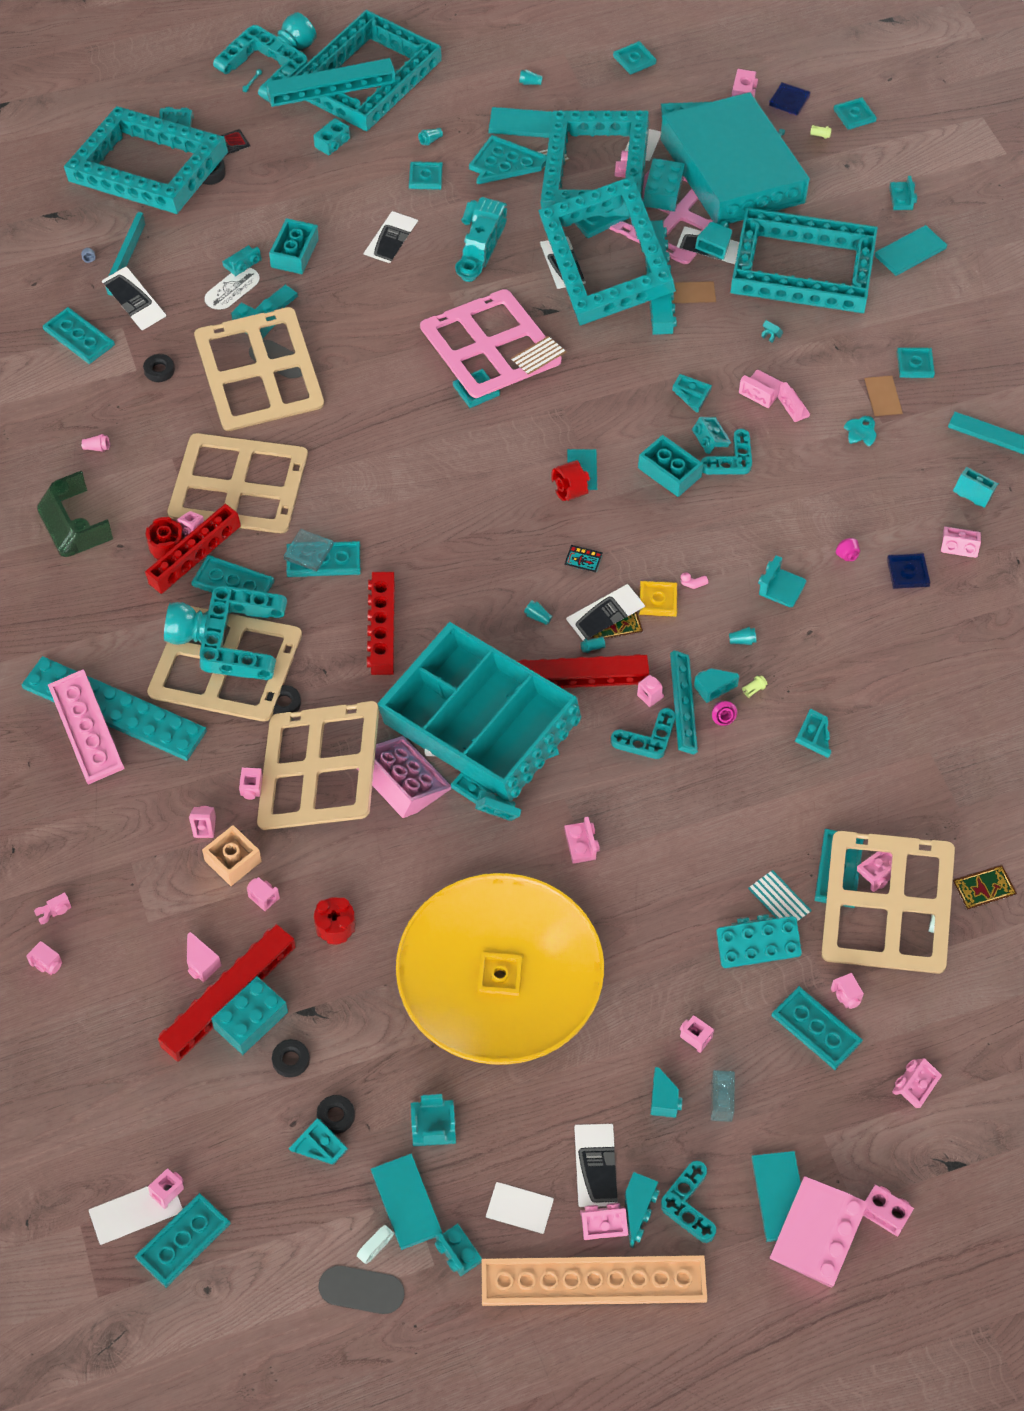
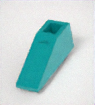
[625,1172,660,1248]

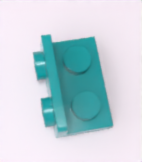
[159,107,194,127]
[889,175,917,210]
[222,245,262,276]
[692,417,731,454]
[475,790,521,821]
[435,1224,482,1277]

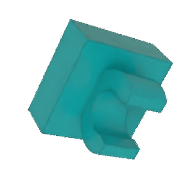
[761,320,783,343]

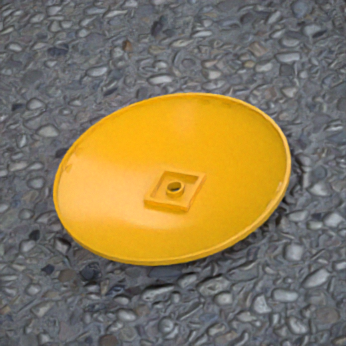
[396,873,604,1064]

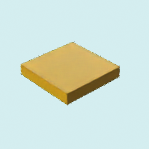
[639,581,677,617]

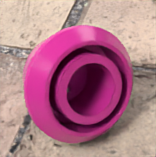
[836,538,860,561]
[712,701,737,726]

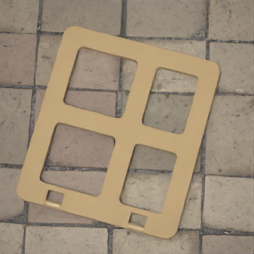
[194,307,324,431]
[167,433,308,533]
[147,606,302,722]
[257,701,379,830]
[822,831,955,974]

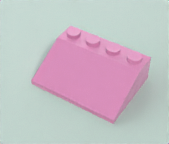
[356,736,451,818]
[769,1176,868,1288]

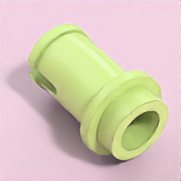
[810,125,832,139]
[742,676,767,698]

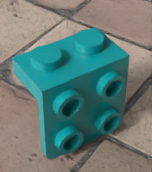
[758,555,806,608]

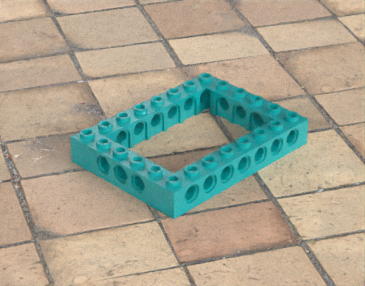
[292,10,442,132]
[64,106,228,214]
[541,110,649,216]
[538,176,676,326]
[730,207,878,313]

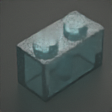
[711,1070,735,1122]

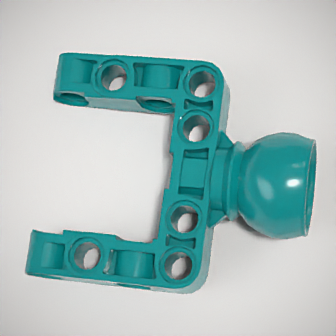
[213,12,317,103]
[164,586,287,680]

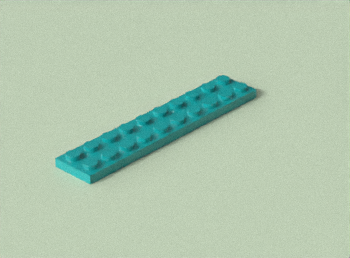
[21,656,207,761]

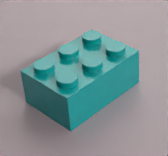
[643,158,685,212]
[269,218,319,274]
[638,435,703,497]
[211,977,288,1055]

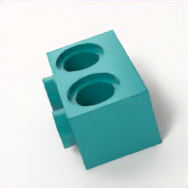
[314,118,350,156]

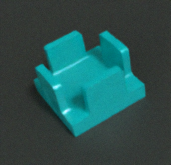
[411,1094,456,1147]

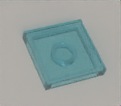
[284,529,333,572]

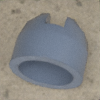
[81,248,96,263]

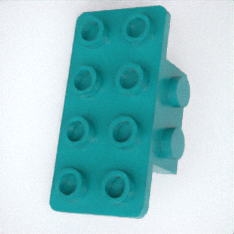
[716,914,802,968]

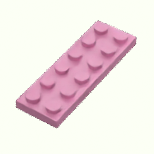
[48,669,125,785]

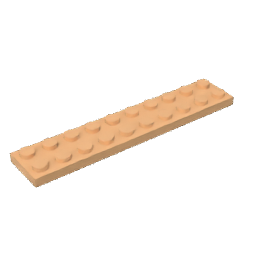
[482,1256,707,1306]

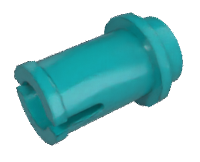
[580,636,606,654]

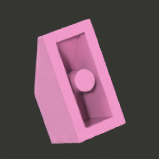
[189,806,216,838]
[187,932,221,982]

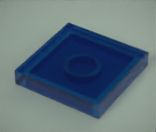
[769,82,811,116]
[887,553,930,589]

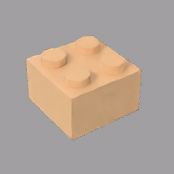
[202,825,262,886]

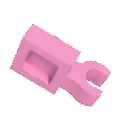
[615,151,628,177]
[34,892,71,925]

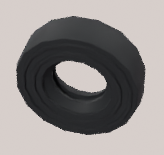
[143,354,175,382]
[267,685,301,715]
[271,1039,310,1078]
[316,1095,355,1134]

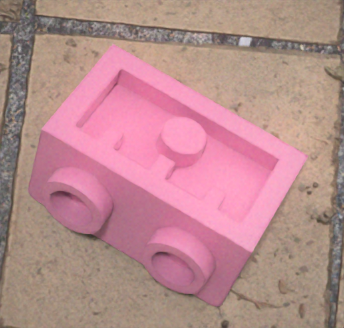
[778,382,810,422]
[941,526,981,558]
[564,817,599,864]
[857,851,892,892]
[892,1058,942,1108]
[580,1203,628,1240]

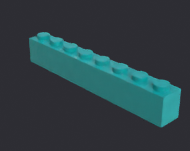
[266,58,395,107]
[645,220,677,335]

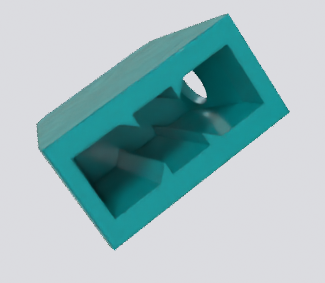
[695,221,732,260]

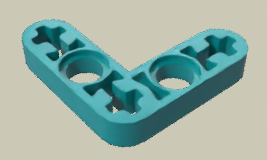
[701,429,752,474]
[611,708,675,759]
[661,1161,716,1243]

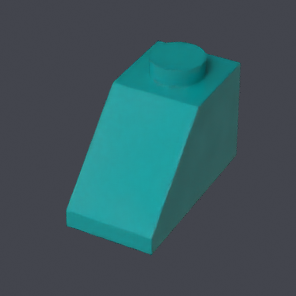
[694,668,740,703]
[651,1067,682,1118]

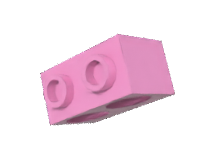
[863,1185,914,1237]

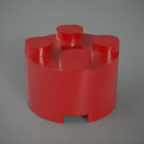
[551,460,590,501]
[145,517,184,560]
[314,897,356,945]

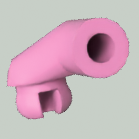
[681,572,708,589]

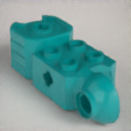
[455,197,507,282]

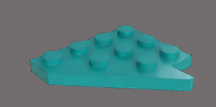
[469,135,547,184]

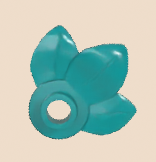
[843,416,876,447]

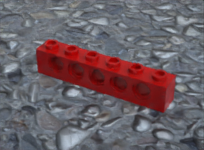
[145,504,241,594]
[367,572,395,675]

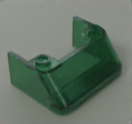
[37,470,113,557]

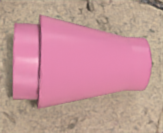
[82,434,110,452]

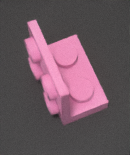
[739,370,783,408]

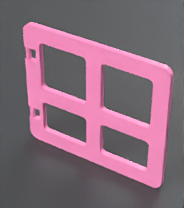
[609,159,713,264]
[420,289,562,398]

